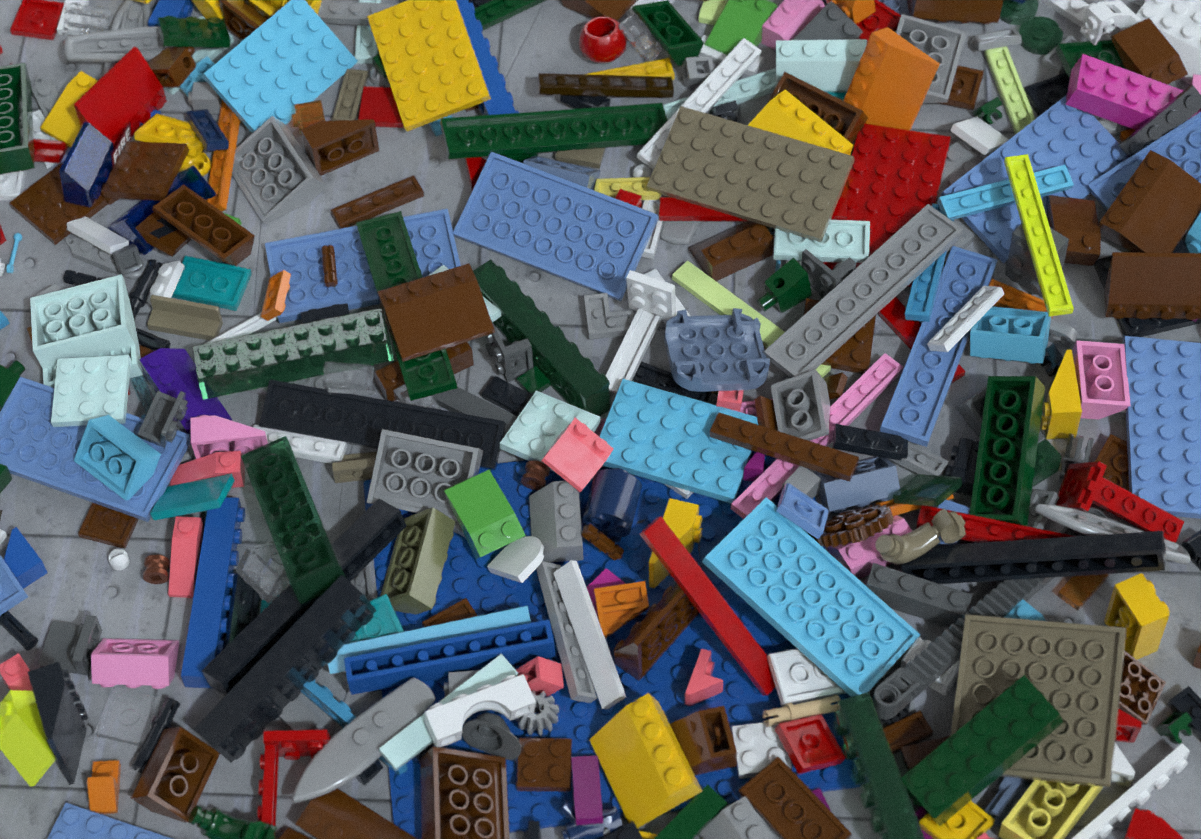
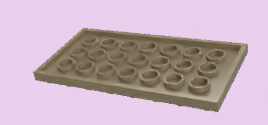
[647,106,854,242]

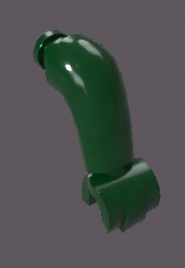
[188,805,277,839]

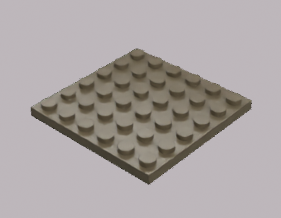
[951,615,1126,787]

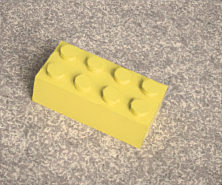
[999,780,1103,839]

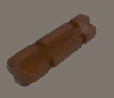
[321,245,338,287]
[581,524,624,560]

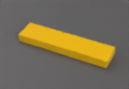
[585,58,675,80]

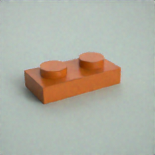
[261,270,291,321]

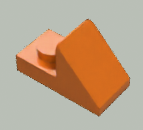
[87,760,121,814]

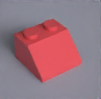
[541,417,613,492]

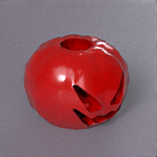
[579,17,627,64]

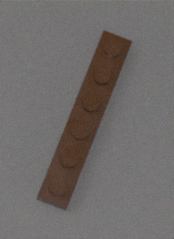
[709,412,859,482]

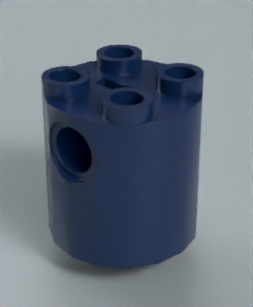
[582,468,642,542]

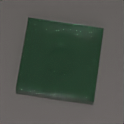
[893,474,962,507]

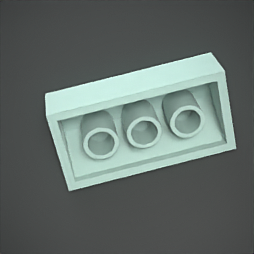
[776,39,867,92]

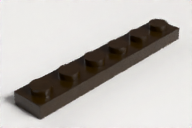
[538,73,674,98]

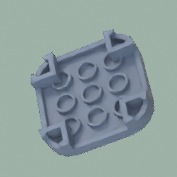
[664,308,770,392]

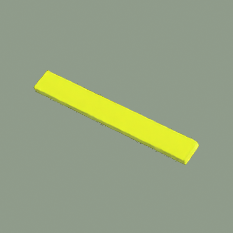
[1004,154,1074,317]

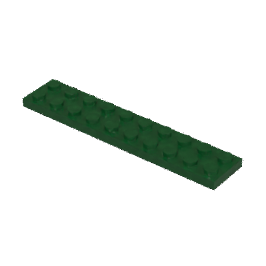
[440,103,668,159]
[356,211,458,401]

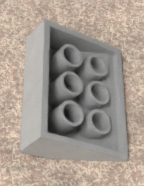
[896,14,966,103]
[232,116,328,224]
[367,429,483,521]

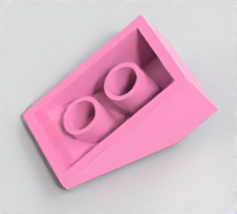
[190,415,272,464]

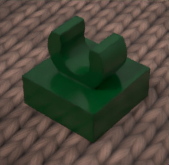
[972,97,1003,125]
[1155,712,1193,744]

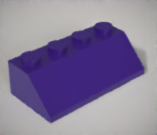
[139,348,232,444]

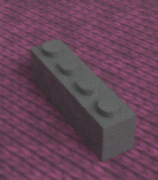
[866,563,972,627]

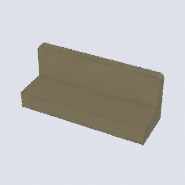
[147,295,223,341]
[332,451,377,483]

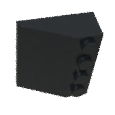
[28,661,88,785]

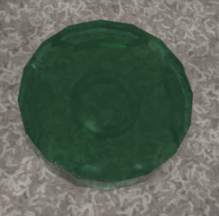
[999,0,1039,25]
[1019,16,1063,55]

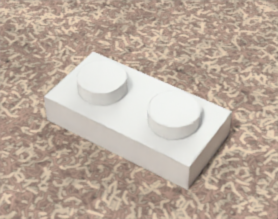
[147,261,185,306]

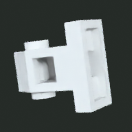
[1080,0,1142,46]

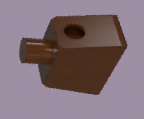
[148,47,196,87]

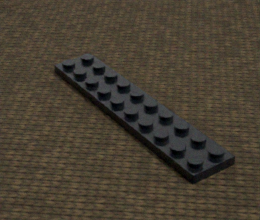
[259,379,506,470]

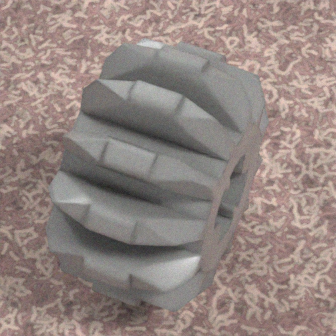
[515,690,559,736]

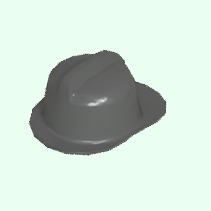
[462,713,521,760]

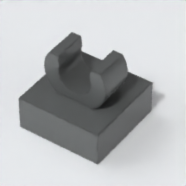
[112,244,143,276]

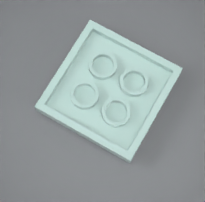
[51,355,131,427]
[500,391,601,472]

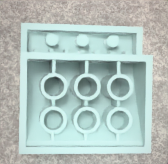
[30,274,143,388]

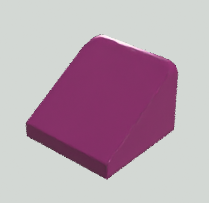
[743,452,765,482]

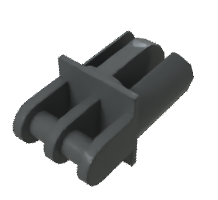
[1059,433,1094,479]

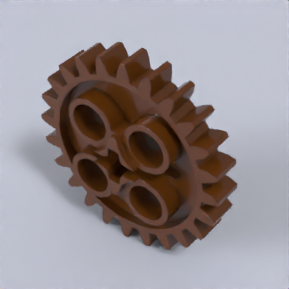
[813,505,894,548]

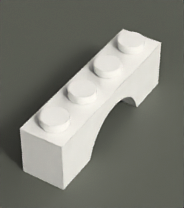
[424,674,536,748]

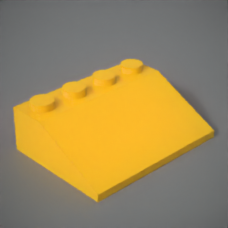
[748,90,853,155]
[589,693,702,828]

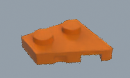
[594,581,649,638]

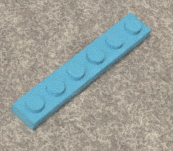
[937,165,1074,220]

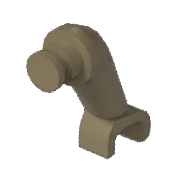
[875,508,966,564]

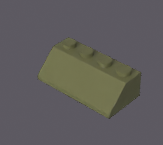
[381,507,455,614]

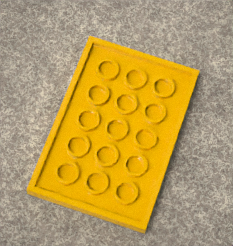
[367,0,491,132]

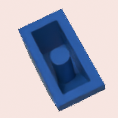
[4,527,48,589]

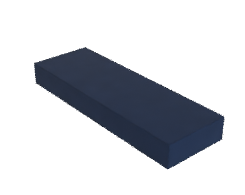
[186,109,229,151]

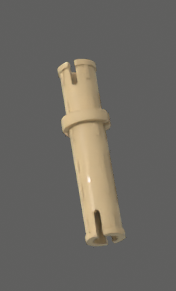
[762,694,842,727]

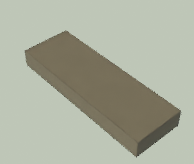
[332,69,369,121]

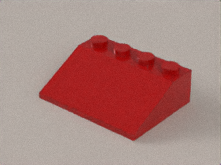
[74,46,167,158]

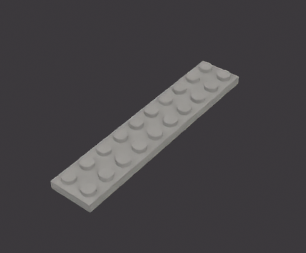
[764,204,964,378]

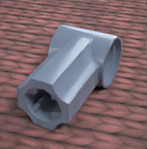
[985,777,1031,825]

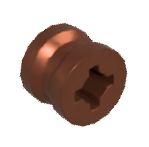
[521,460,550,490]
[143,555,170,584]

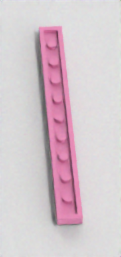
[731,353,904,519]

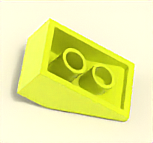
[0,690,56,786]

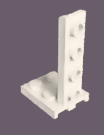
[602,270,676,394]

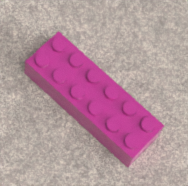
[1065,54,1201,130]

